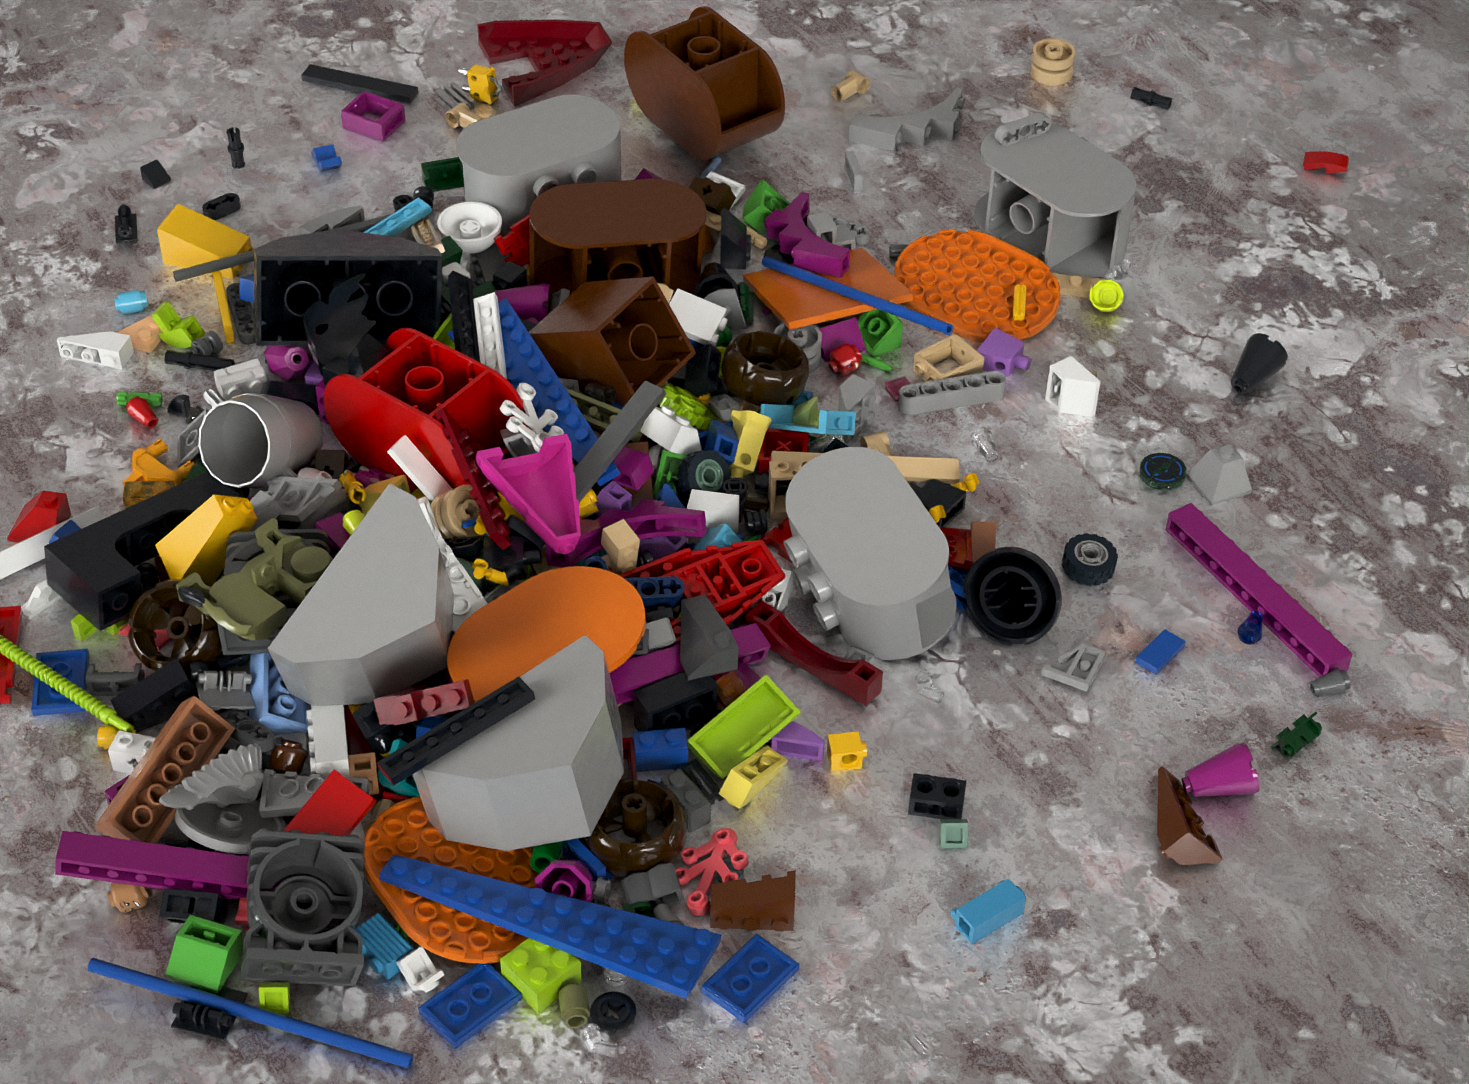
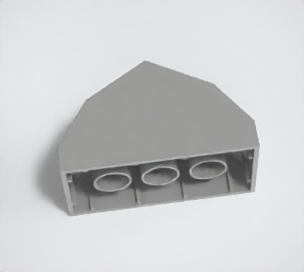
[268,483,454,706]
[413,635,624,851]

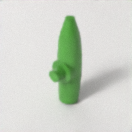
[861,354,893,371]

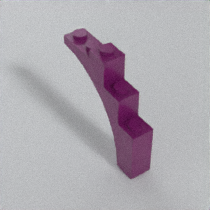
[765,192,850,278]
[545,499,707,568]

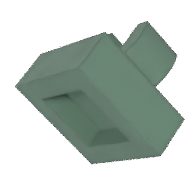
[939,819,968,849]

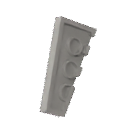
[259,769,370,818]

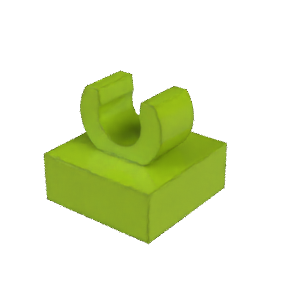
[259,982,291,1014]

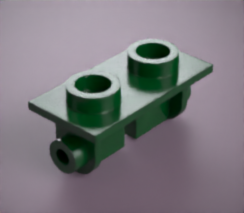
[737,282,754,322]
[1271,712,1322,757]

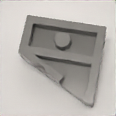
[1041,643,1106,692]

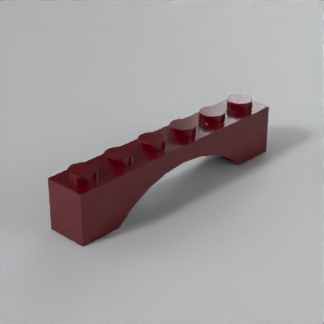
[746,601,883,707]

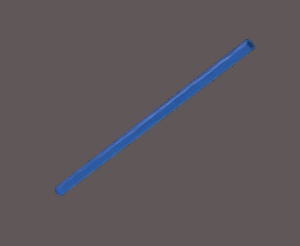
[762,256,953,335]
[87,958,414,1069]

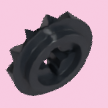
[590,992,636,1034]

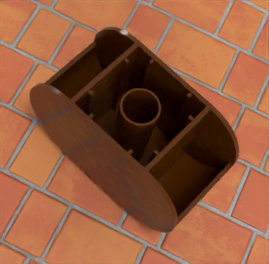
[624,6,785,160]
[529,179,706,311]

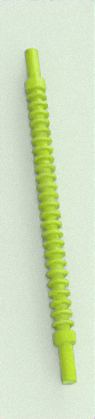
[0,635,134,733]

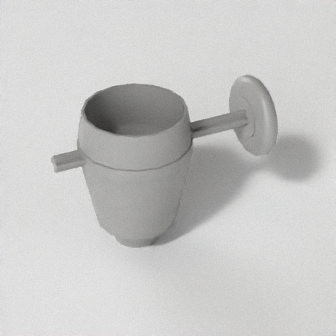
[198,387,355,529]

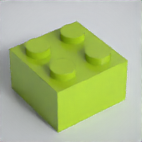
[500,938,582,1014]

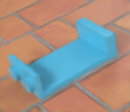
[760,404,856,435]

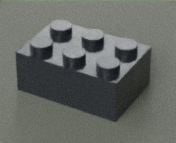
[634,672,718,732]

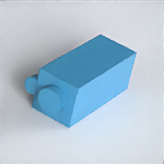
[950,879,1026,944]

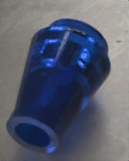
[1237,611,1263,645]

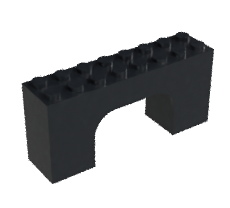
[44,471,244,631]

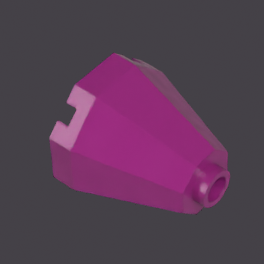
[264,345,314,381]
[535,859,593,902]

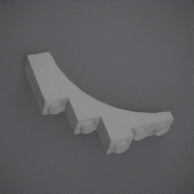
[848,87,965,152]

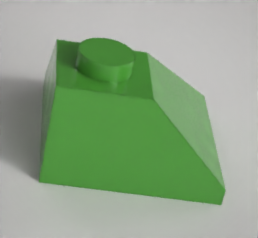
[742,180,790,231]

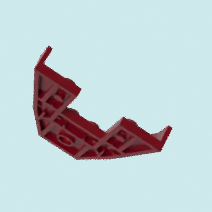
[477,19,613,107]

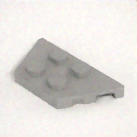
[265,476,342,522]

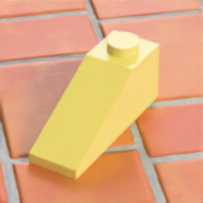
[719,745,788,809]

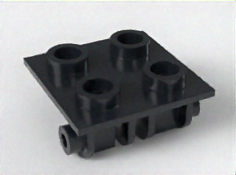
[171,986,248,1041]

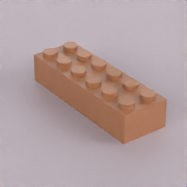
[94,696,235,844]

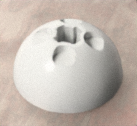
[437,202,502,254]

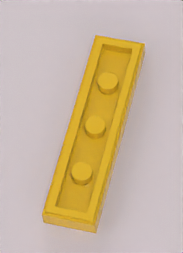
[212,271,235,344]

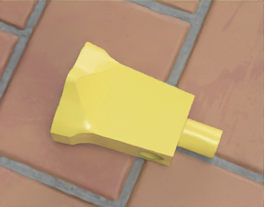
[729,410,772,478]

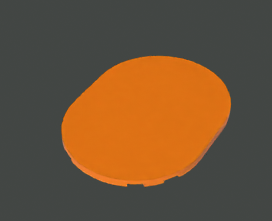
[894,229,1060,343]
[447,566,646,703]
[363,797,539,964]

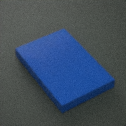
[31,649,90,716]
[701,933,799,1023]
[418,963,522,1049]

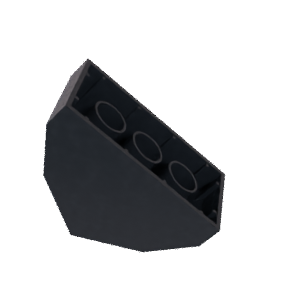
[254,229,442,346]

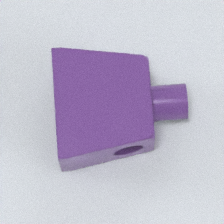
[976,328,1032,377]

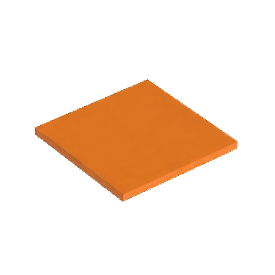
[743,248,913,330]

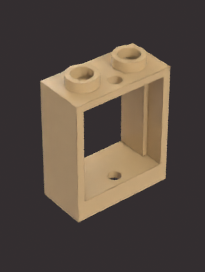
[913,334,984,382]
[768,460,810,519]

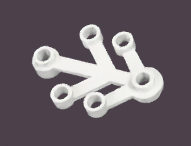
[500,383,564,453]

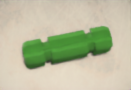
[116,392,163,407]

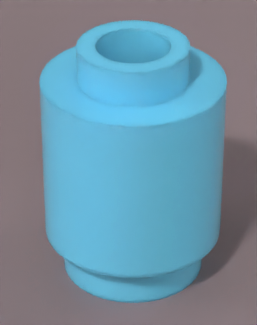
[114,289,148,315]

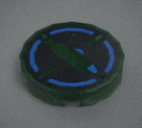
[1139,453,1187,490]

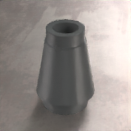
[1310,669,1351,696]

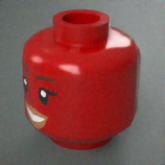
[827,343,862,376]

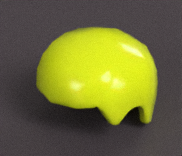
[1089,280,1124,313]

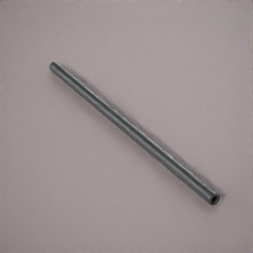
[173,214,392,282]

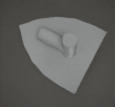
[704,289,747,328]

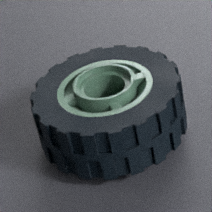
[677,450,731,500]

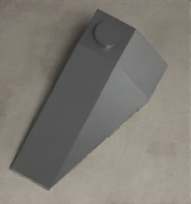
[680,595,739,680]

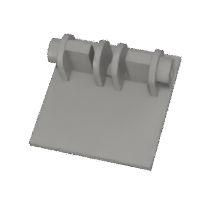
[195,671,255,711]

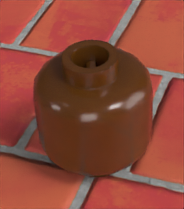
[270,739,307,775]

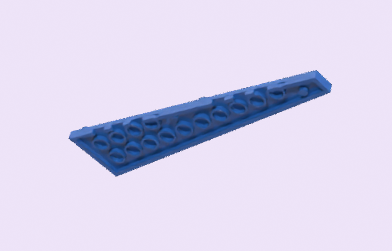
[447,298,621,486]
[380,854,721,999]

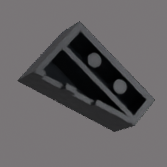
[110,658,199,733]

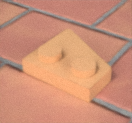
[117,315,161,353]

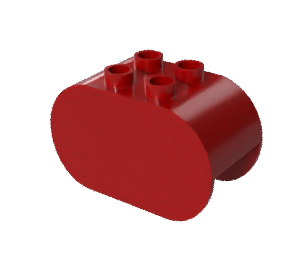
[324,328,532,493]

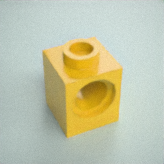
[827,731,867,771]

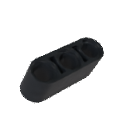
[260,381,319,415]

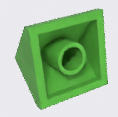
[857,309,903,356]

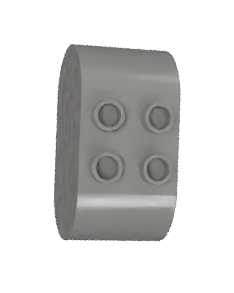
[456,95,622,237]
[974,121,1137,279]
[784,447,957,660]

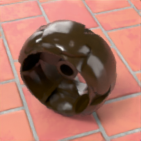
[721,331,809,407]
[128,579,222,675]
[584,778,686,878]

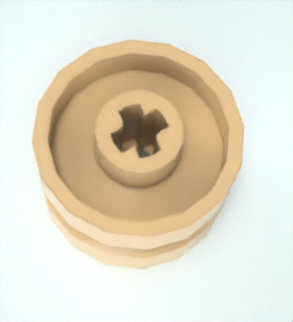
[1030,38,1075,86]
[431,485,481,543]

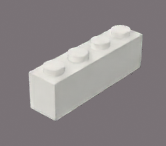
[307,705,350,778]

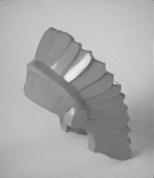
[159,743,265,811]

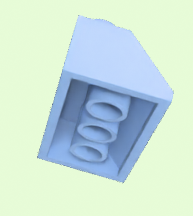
[249,653,311,735]

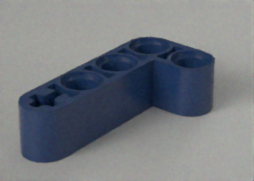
[584,556,685,609]

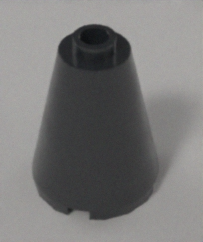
[695,262,739,299]
[1231,333,1288,394]

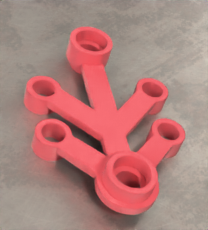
[675,828,749,916]

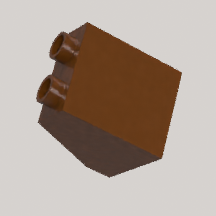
[529,277,696,407]

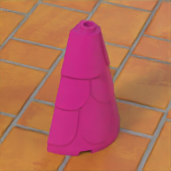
[476,434,581,554]

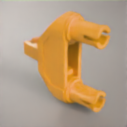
[123,439,194,496]

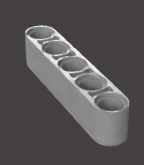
[898,371,1007,415]

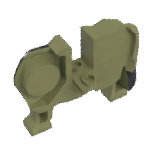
[176,518,333,641]

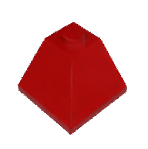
[7,491,71,543]

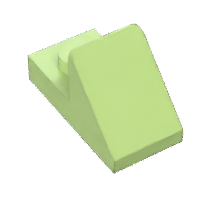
[792,396,831,436]

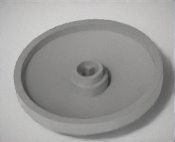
[175,798,286,855]

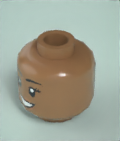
[107,882,152,913]

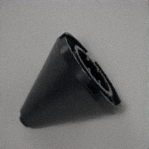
[963,547,1062,646]

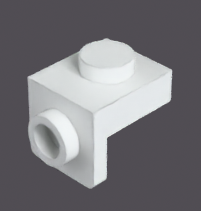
[396,946,445,992]

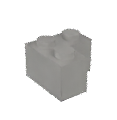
[807,212,856,250]

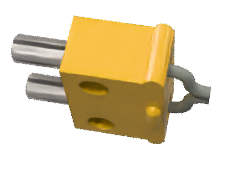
[459,65,502,105]

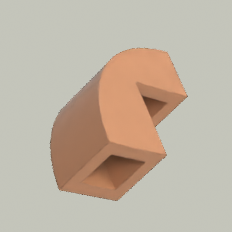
[970,521,996,564]

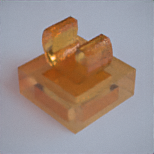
[715,670,747,707]

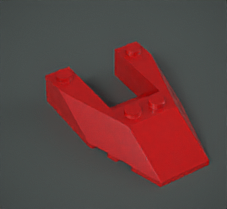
[619,540,785,650]

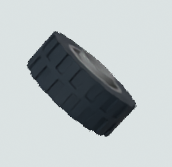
[1062,533,1118,586]

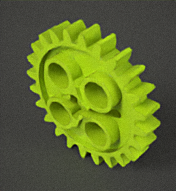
[659,382,716,430]

